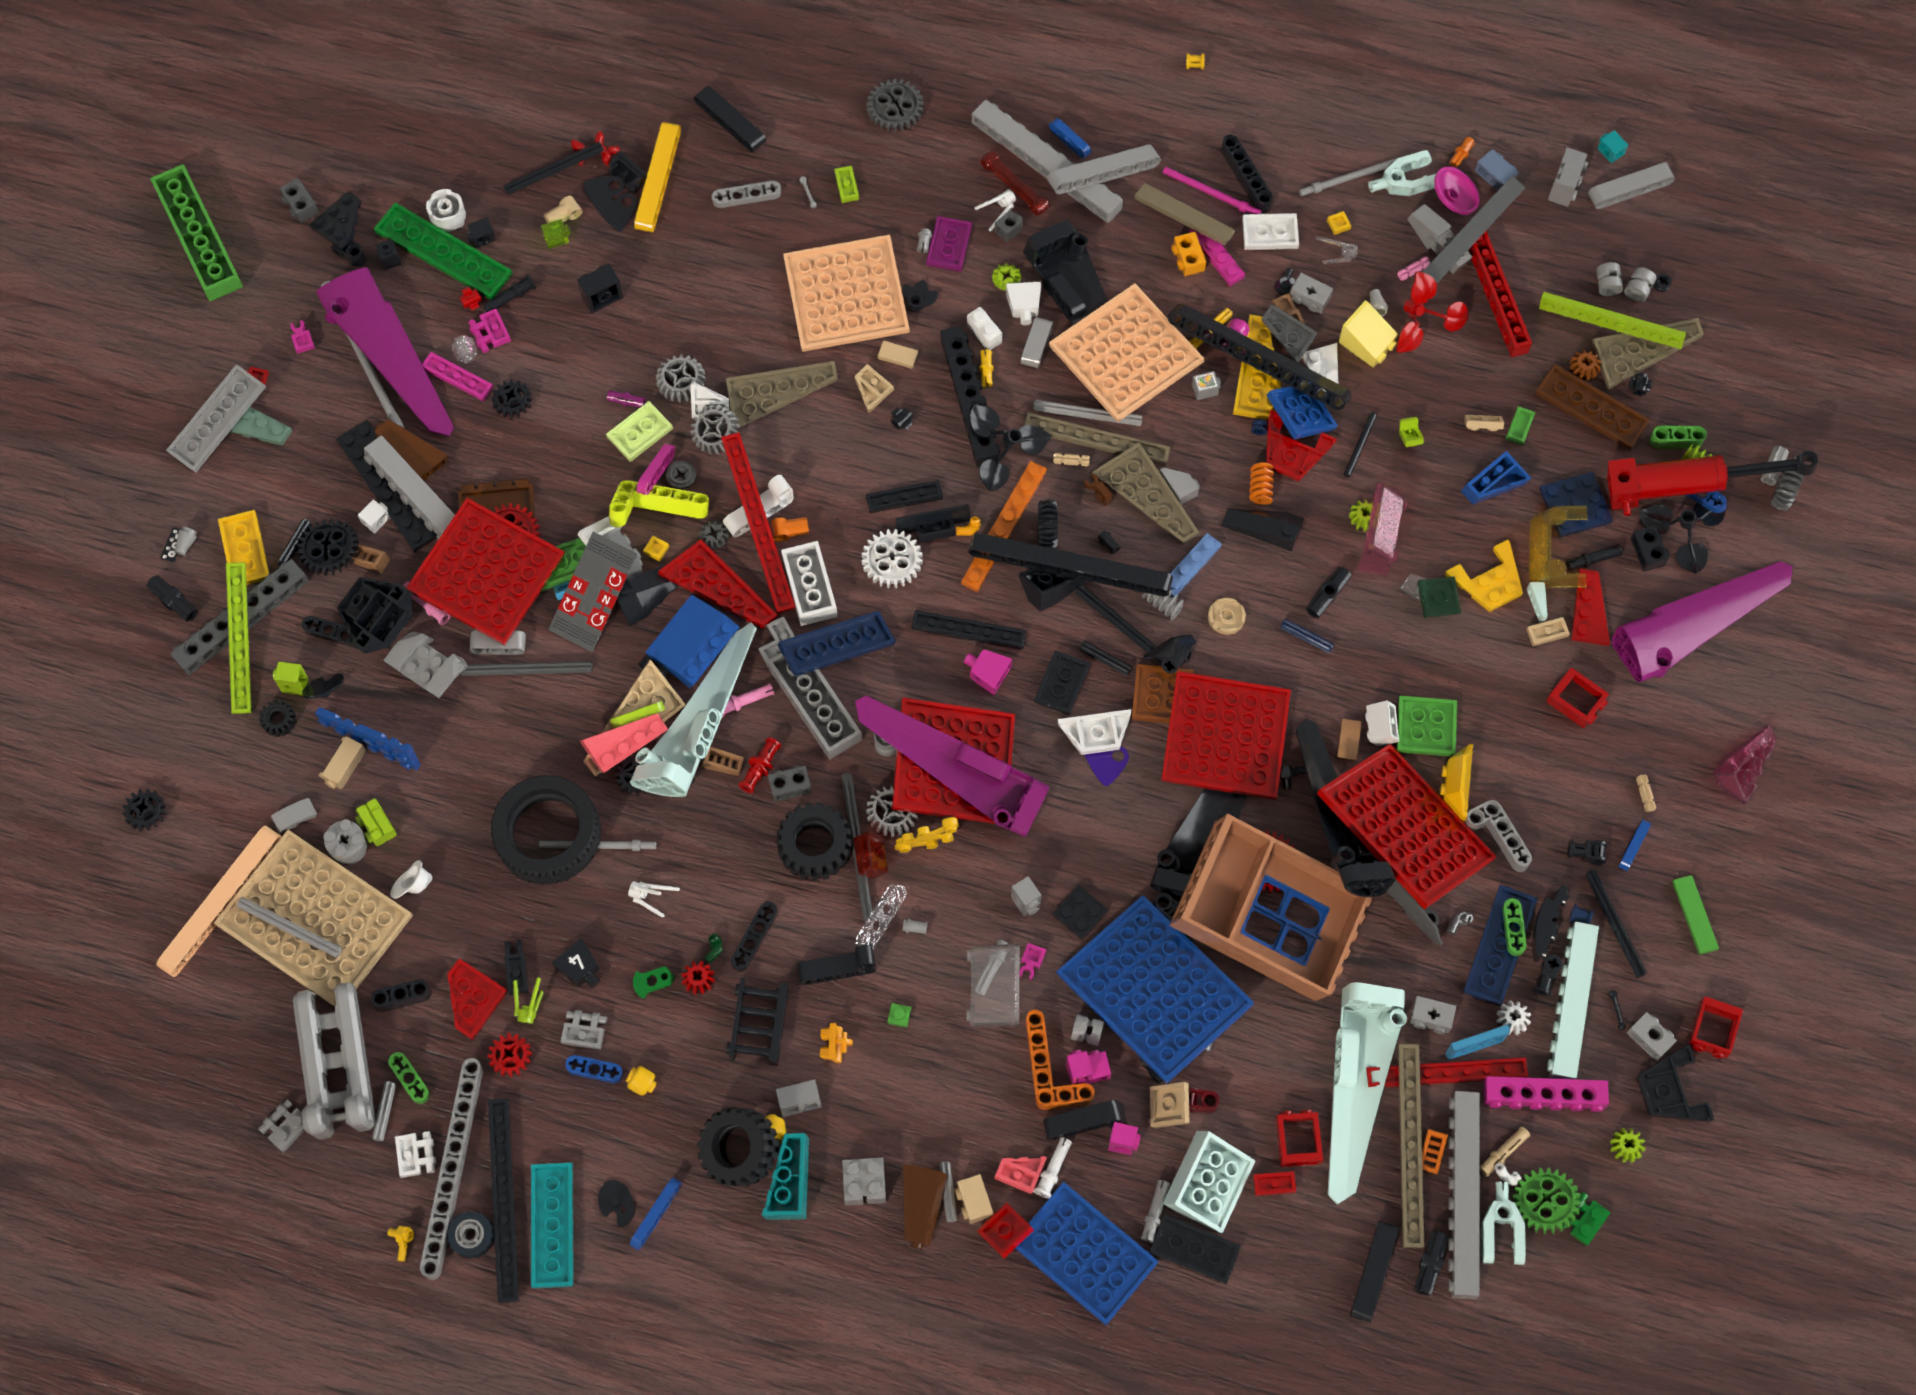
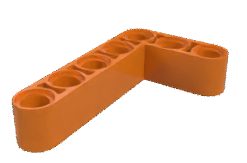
[1026,1010,1094,1110]

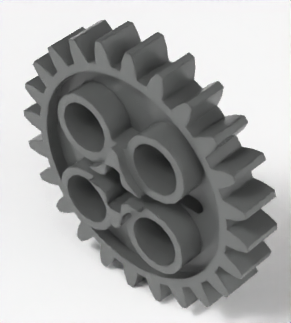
[866,78,924,132]

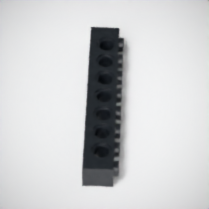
[940,326,1001,467]

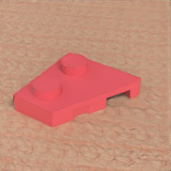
[994,1156,1047,1194]

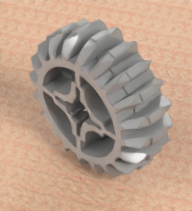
[656,354,706,403]
[690,405,741,455]
[866,785,918,837]

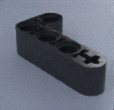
[797,944,876,985]
[1043,1100,1127,1141]

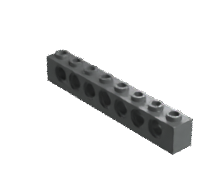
[170,559,309,676]

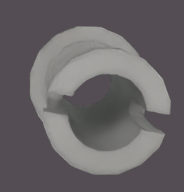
[917,229,932,253]
[902,918,928,935]

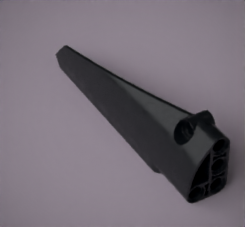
[1023,220,1108,325]
[1296,719,1396,897]
[1150,788,1247,901]

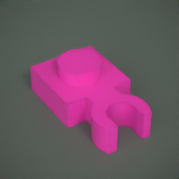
[290,320,315,354]
[1019,943,1047,981]

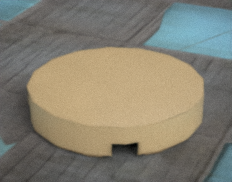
[1208,598,1246,635]

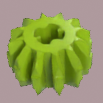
[1349,499,1381,532]
[1610,1128,1645,1163]

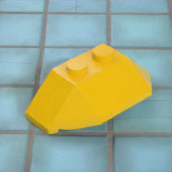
[1440,744,1473,822]

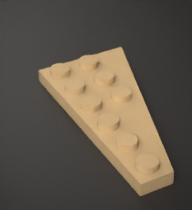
[583,660,685,777]

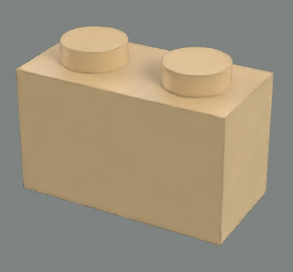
[954,1174,993,1224]

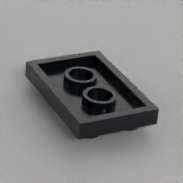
[1034,650,1091,716]

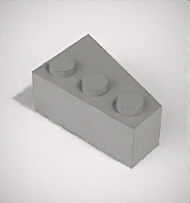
[1548,148,1588,207]

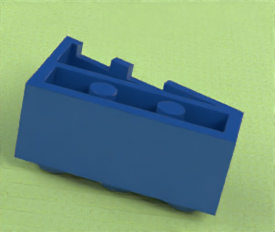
[1461,451,1532,505]

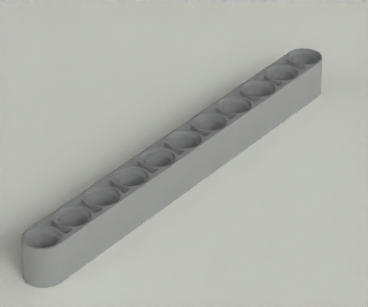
[420,1058,483,1280]

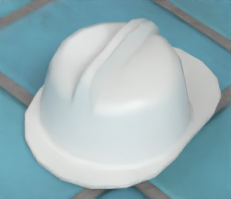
[390,860,433,899]

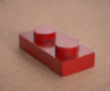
[1253,1171,1296,1196]

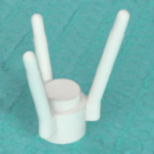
[974,189,1016,231]
[628,881,680,917]

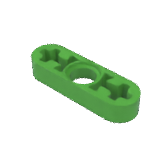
[1502,898,1526,956]
[388,1052,430,1104]

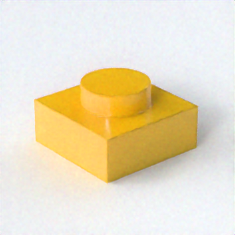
[1327,211,1351,235]
[643,536,670,562]

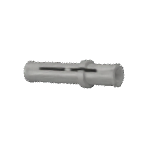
[1141,1180,1170,1243]

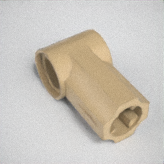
[544,196,582,229]

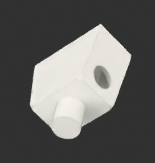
[1006,282,1041,325]

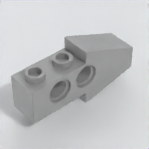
[1407,204,1472,274]

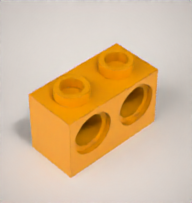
[1171,232,1206,276]

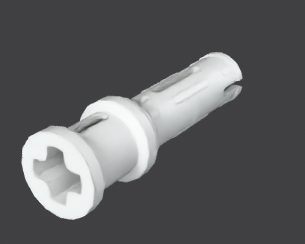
[1033,1137,1072,1199]

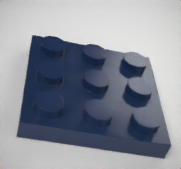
[1539,472,1613,538]

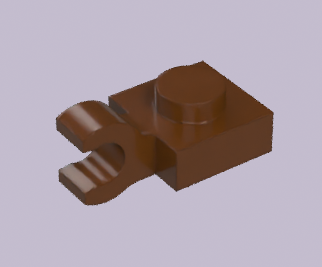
[1084,474,1112,506]

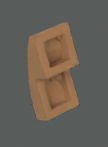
[1271,293,1305,324]
[1337,719,1361,760]

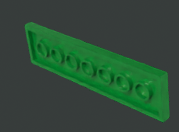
[374,203,513,300]

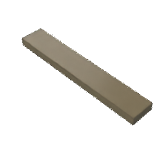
[1135,183,1235,246]

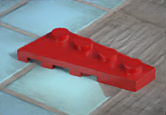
[1571,568,1610,646]

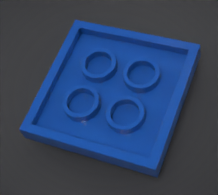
[1266,382,1338,439]

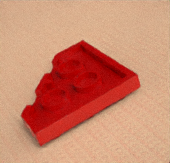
[447,958,508,1040]

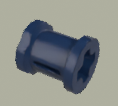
[1569,904,1594,924]

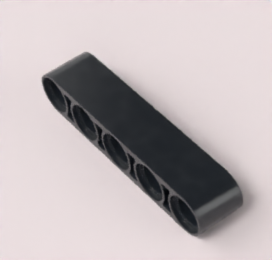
[694,86,766,153]
[1221,134,1273,213]
[1350,1221,1399,1323]

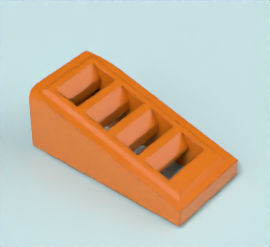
[1422,1129,1448,1174]

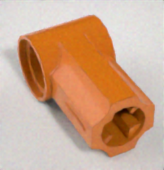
[770,517,809,542]

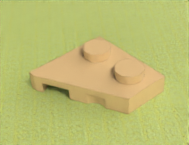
[855,364,894,413]

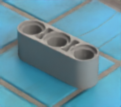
[1021,317,1053,368]
[470,630,526,655]

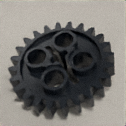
[297,519,360,576]

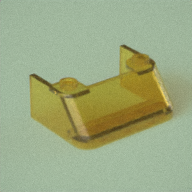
[1529,506,1588,587]

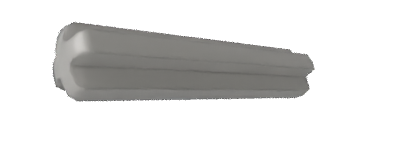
[372,1082,396,1141]
[939,1162,957,1222]

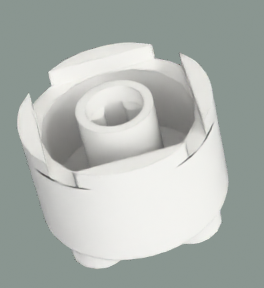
[426,189,466,231]

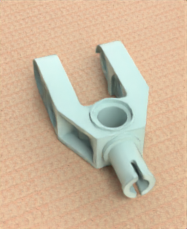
[1368,151,1436,196]
[1481,1182,1525,1265]

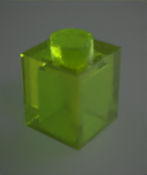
[541,219,571,249]

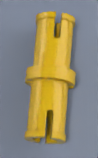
[979,349,994,388]

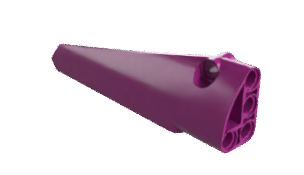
[316,267,454,437]
[1612,561,1793,682]
[855,696,1049,837]

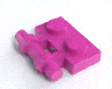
[468,309,511,353]

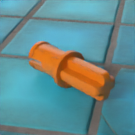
[1449,137,1475,168]

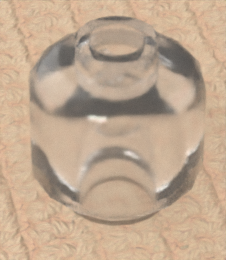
[451,335,478,364]

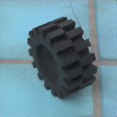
[259,700,297,737]

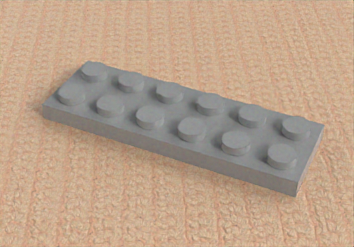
[166,364,266,473]

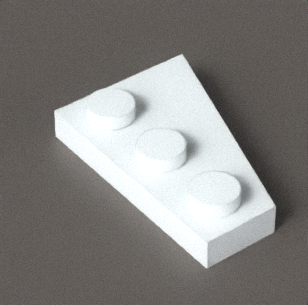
[1302,343,1338,392]

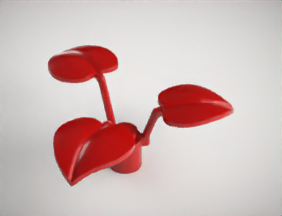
[1396,272,1469,353]

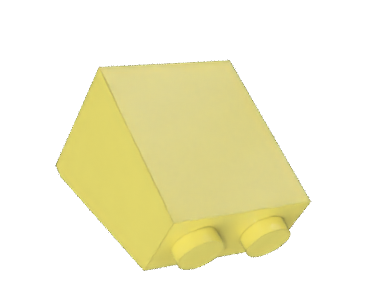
[1339,300,1398,368]

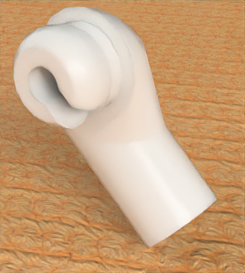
[1495,1163,1522,1186]

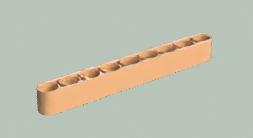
[156,826,282,977]

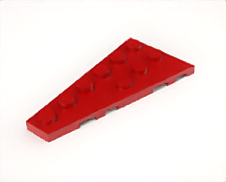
[658,540,777,629]

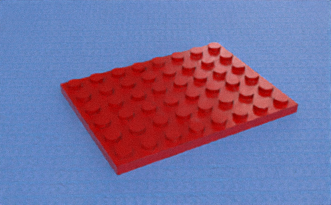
[1317,744,1497,910]

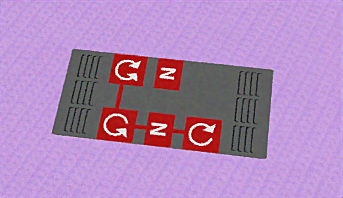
[548,532,637,652]

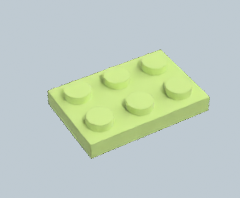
[606,401,673,462]

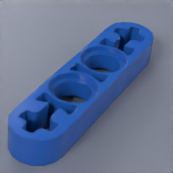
[629,1177,682,1251]

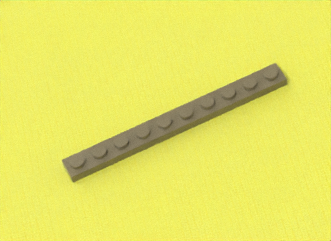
[1398,1044,1424,1248]

